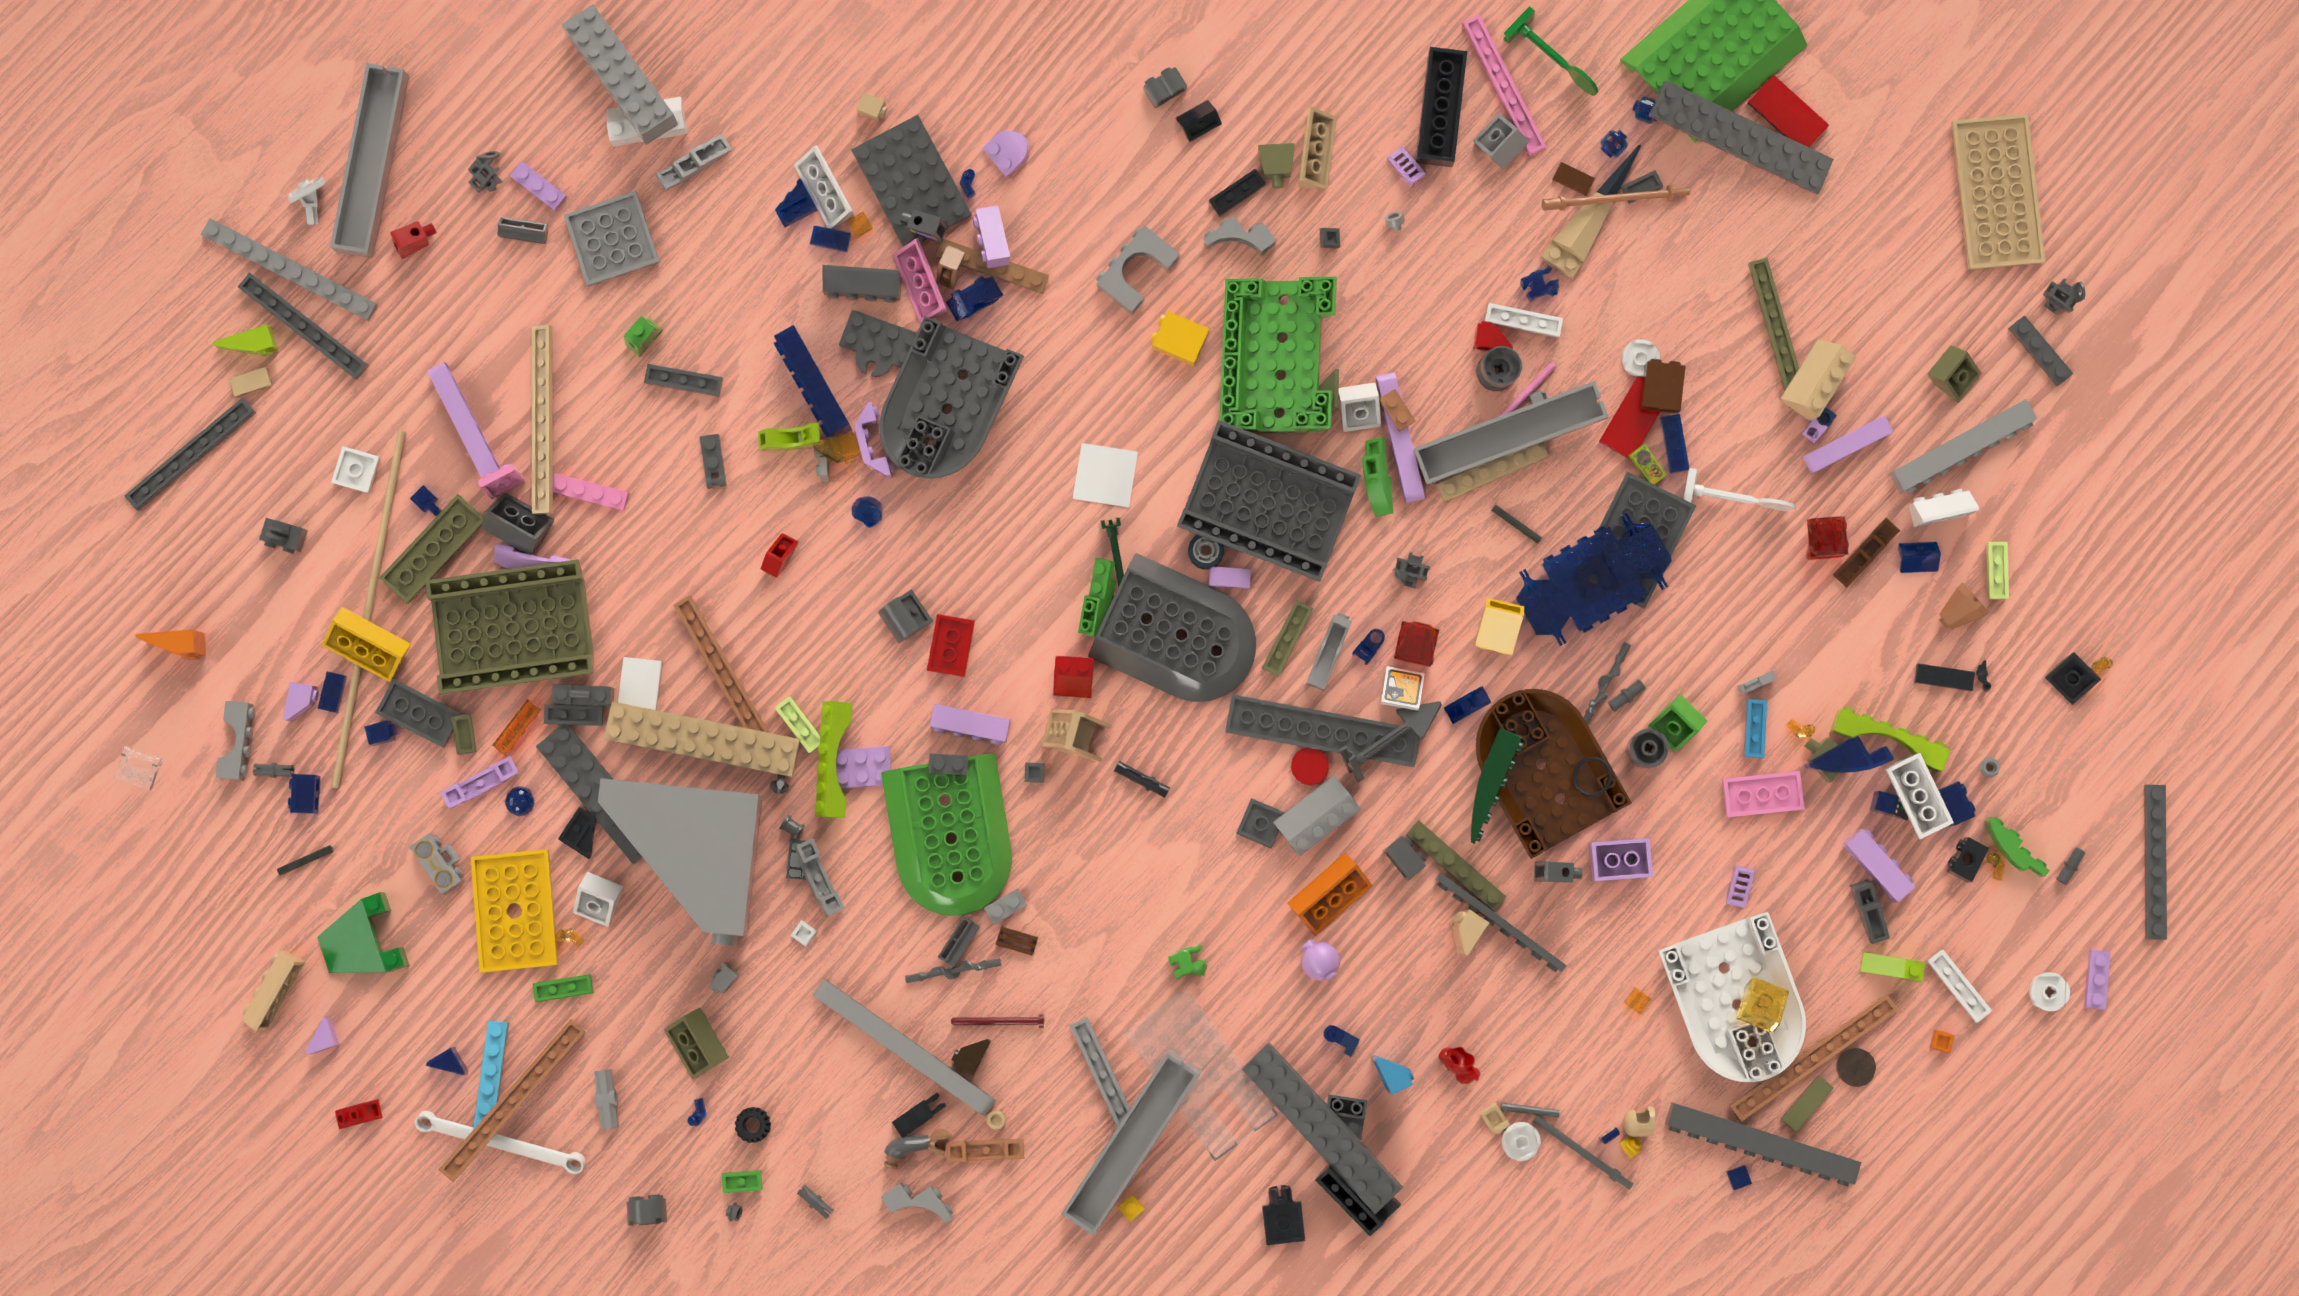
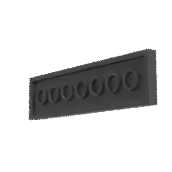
[536,724,642,864]

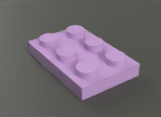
[836,746,891,789]

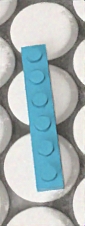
[473,1021,509,1140]

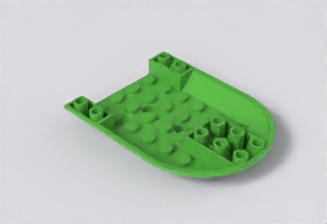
[881,753,1012,916]

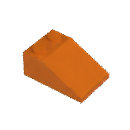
[135,629,206,660]

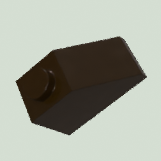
[951,1039,991,1076]

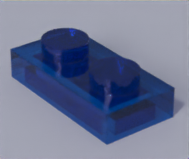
[810,225,852,253]
[317,671,347,713]

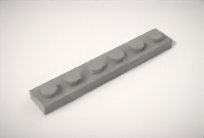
[1070,1017,1130,1128]

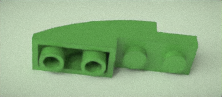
[1362,437,1393,517]
[1078,558,1116,637]
[1985,817,2050,877]

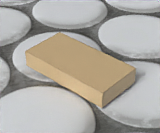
[229,367,273,397]

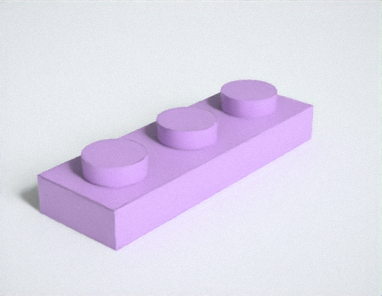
[510,161,567,211]
[2084,950,2111,1010]

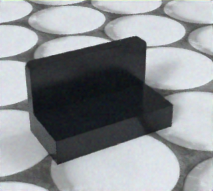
[1176,100,1222,142]

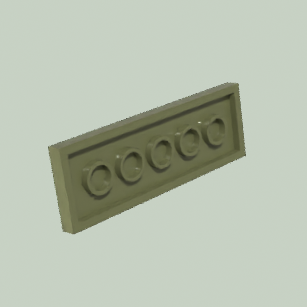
[379,494,484,604]

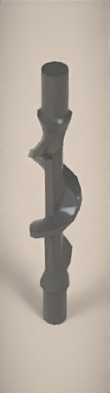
[1583,642,1631,724]
[905,958,1002,983]

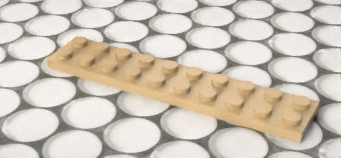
[604,701,801,777]

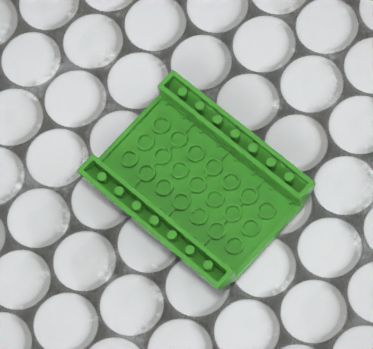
[1620,0,1807,143]

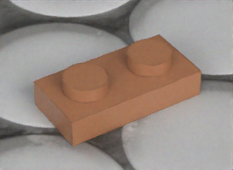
[1379,389,1415,432]

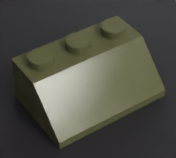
[664,1007,729,1079]

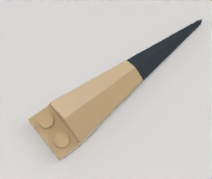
[1540,144,1641,279]

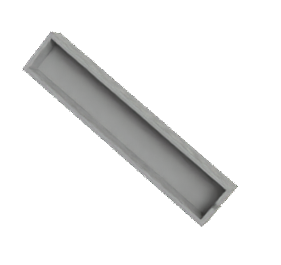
[330,63,409,258]
[1414,381,1608,486]
[1061,1049,1203,1236]

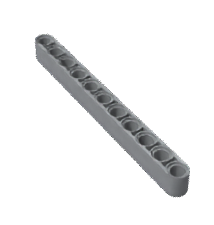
[813,979,996,1116]

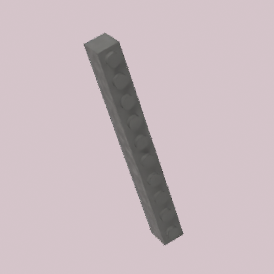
[1665,1102,1862,1187]

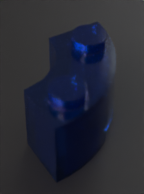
[946,276,1003,321]

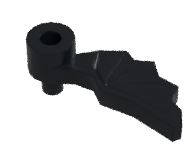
[1976,660,1991,692]

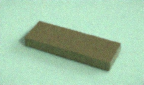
[1781,1075,1834,1132]

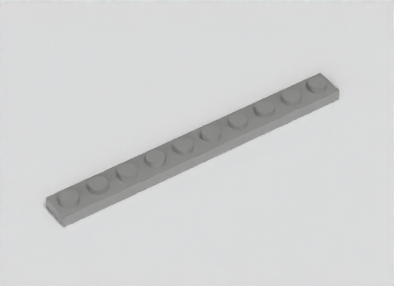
[201,218,378,321]

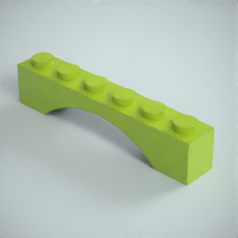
[814,701,853,818]
[1830,707,1951,772]

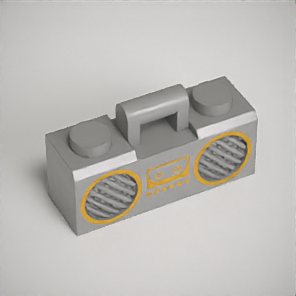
[409,833,465,895]

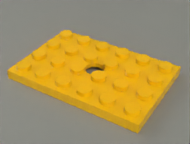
[470,849,558,973]

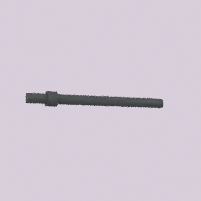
[1533,1115,1633,1190]

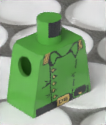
[624,316,663,357]

